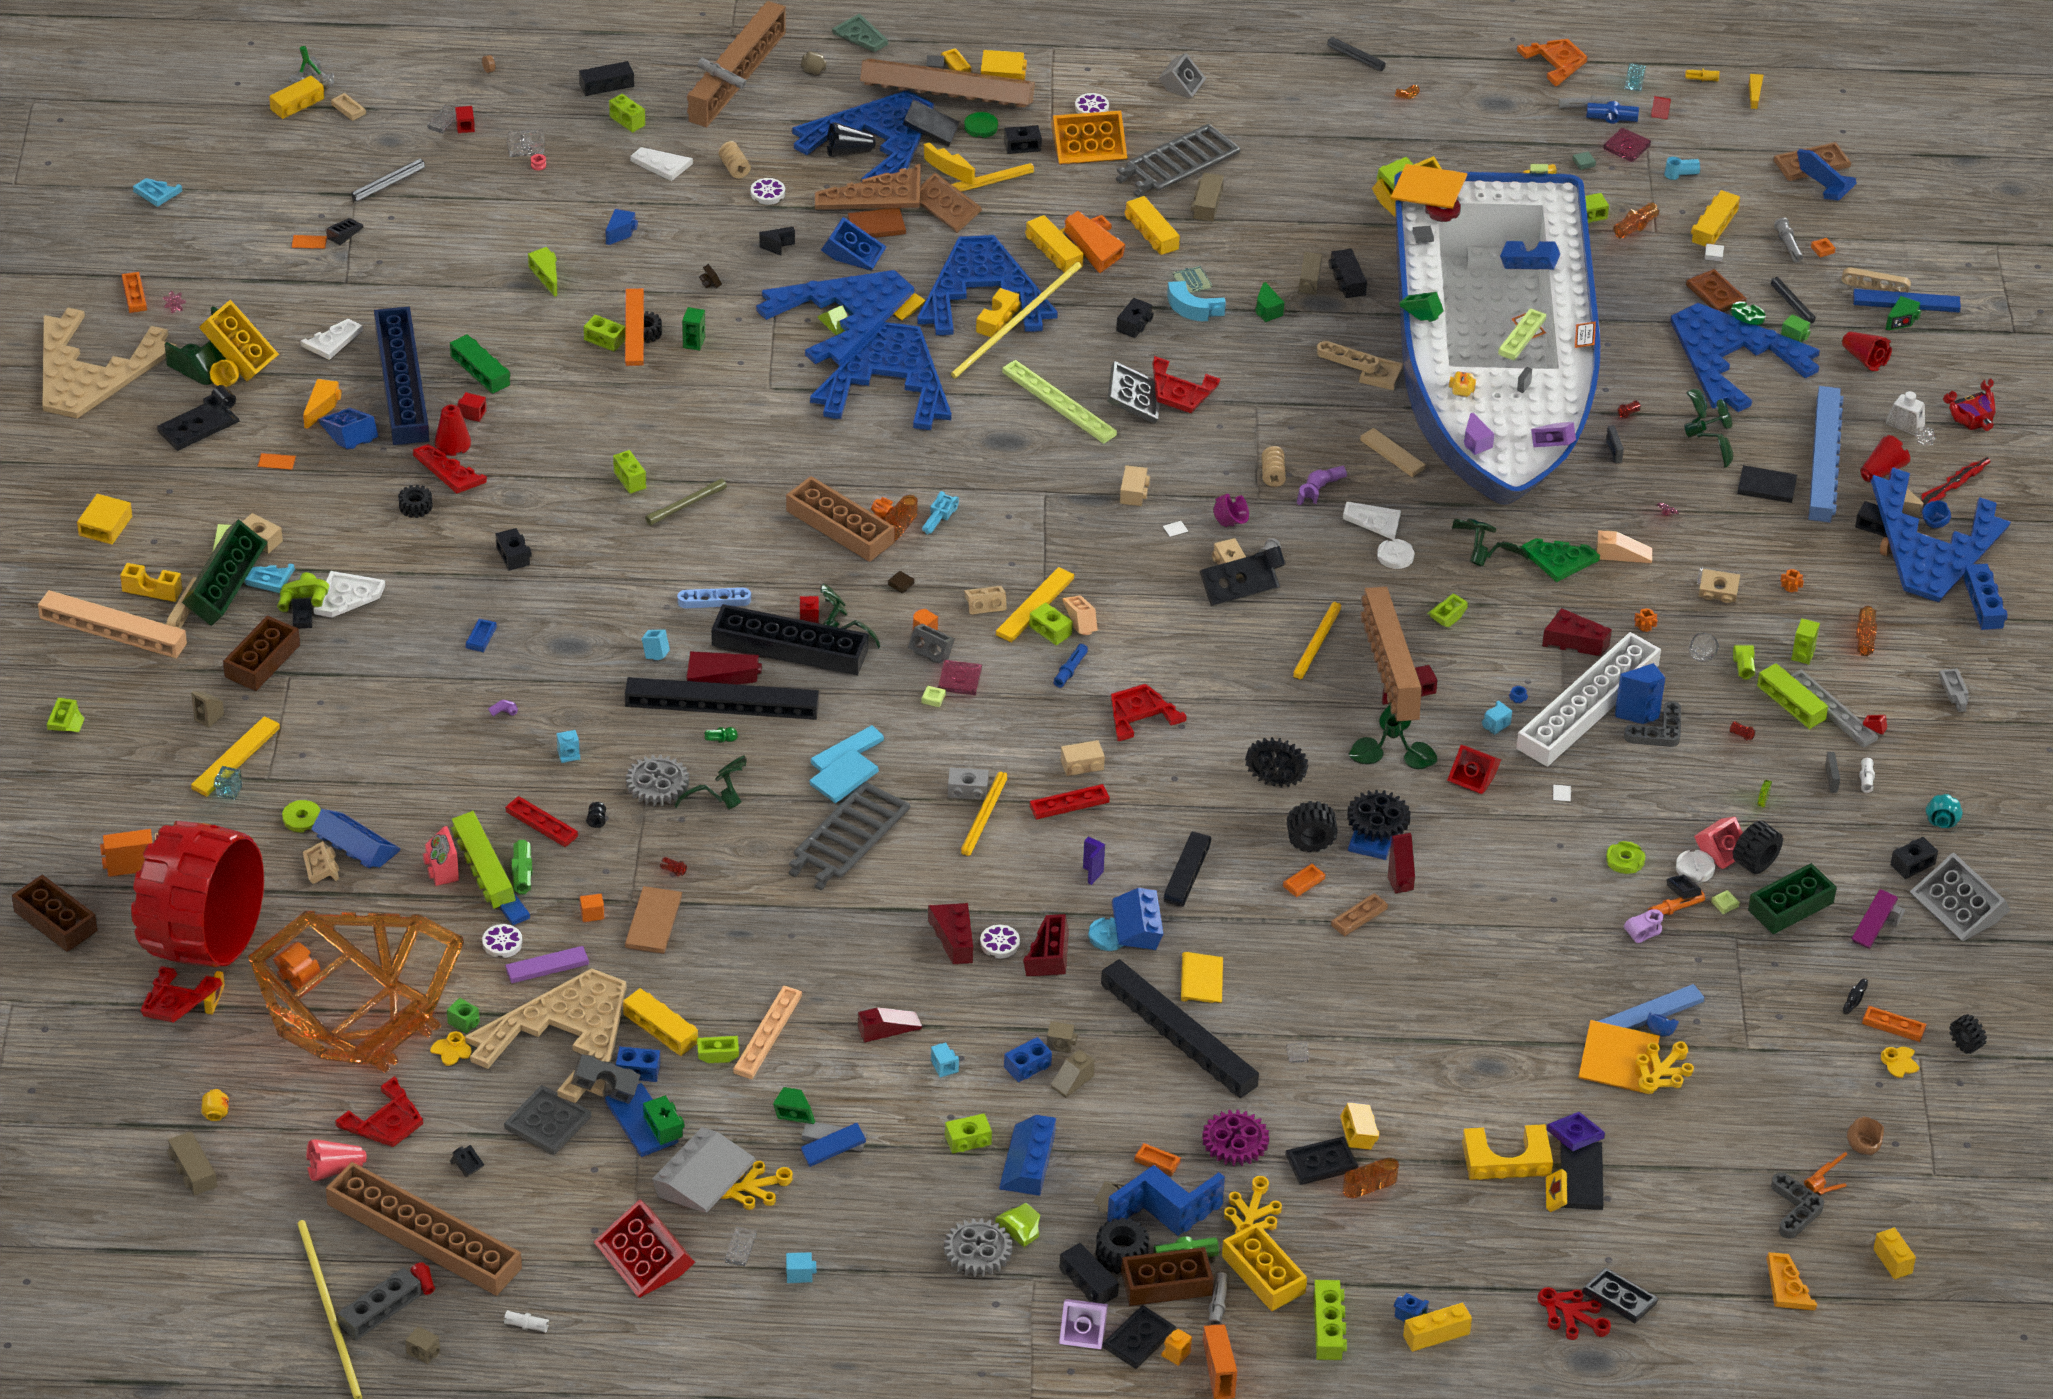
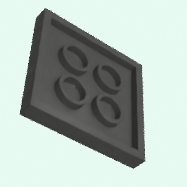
[1107,361,1160,424]
[504,1085,592,1155]

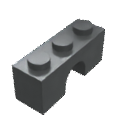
[571,1054,640,1104]

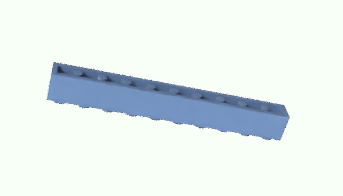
[1808,386,1843,522]

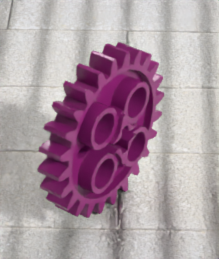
[1202,1109,1269,1166]

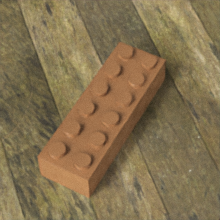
[786,476,895,562]

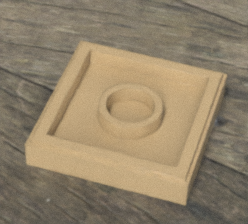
[1359,357,1403,390]

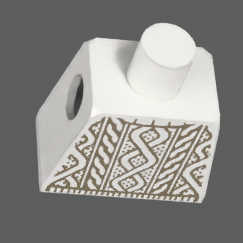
[1886,391,1925,436]

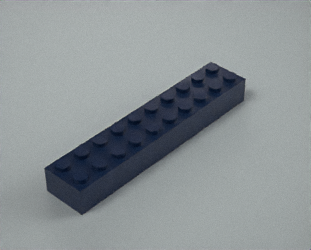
[374,306,430,445]

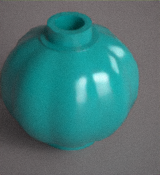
[1926,794,1963,828]

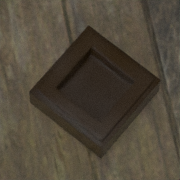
[888,571,914,593]

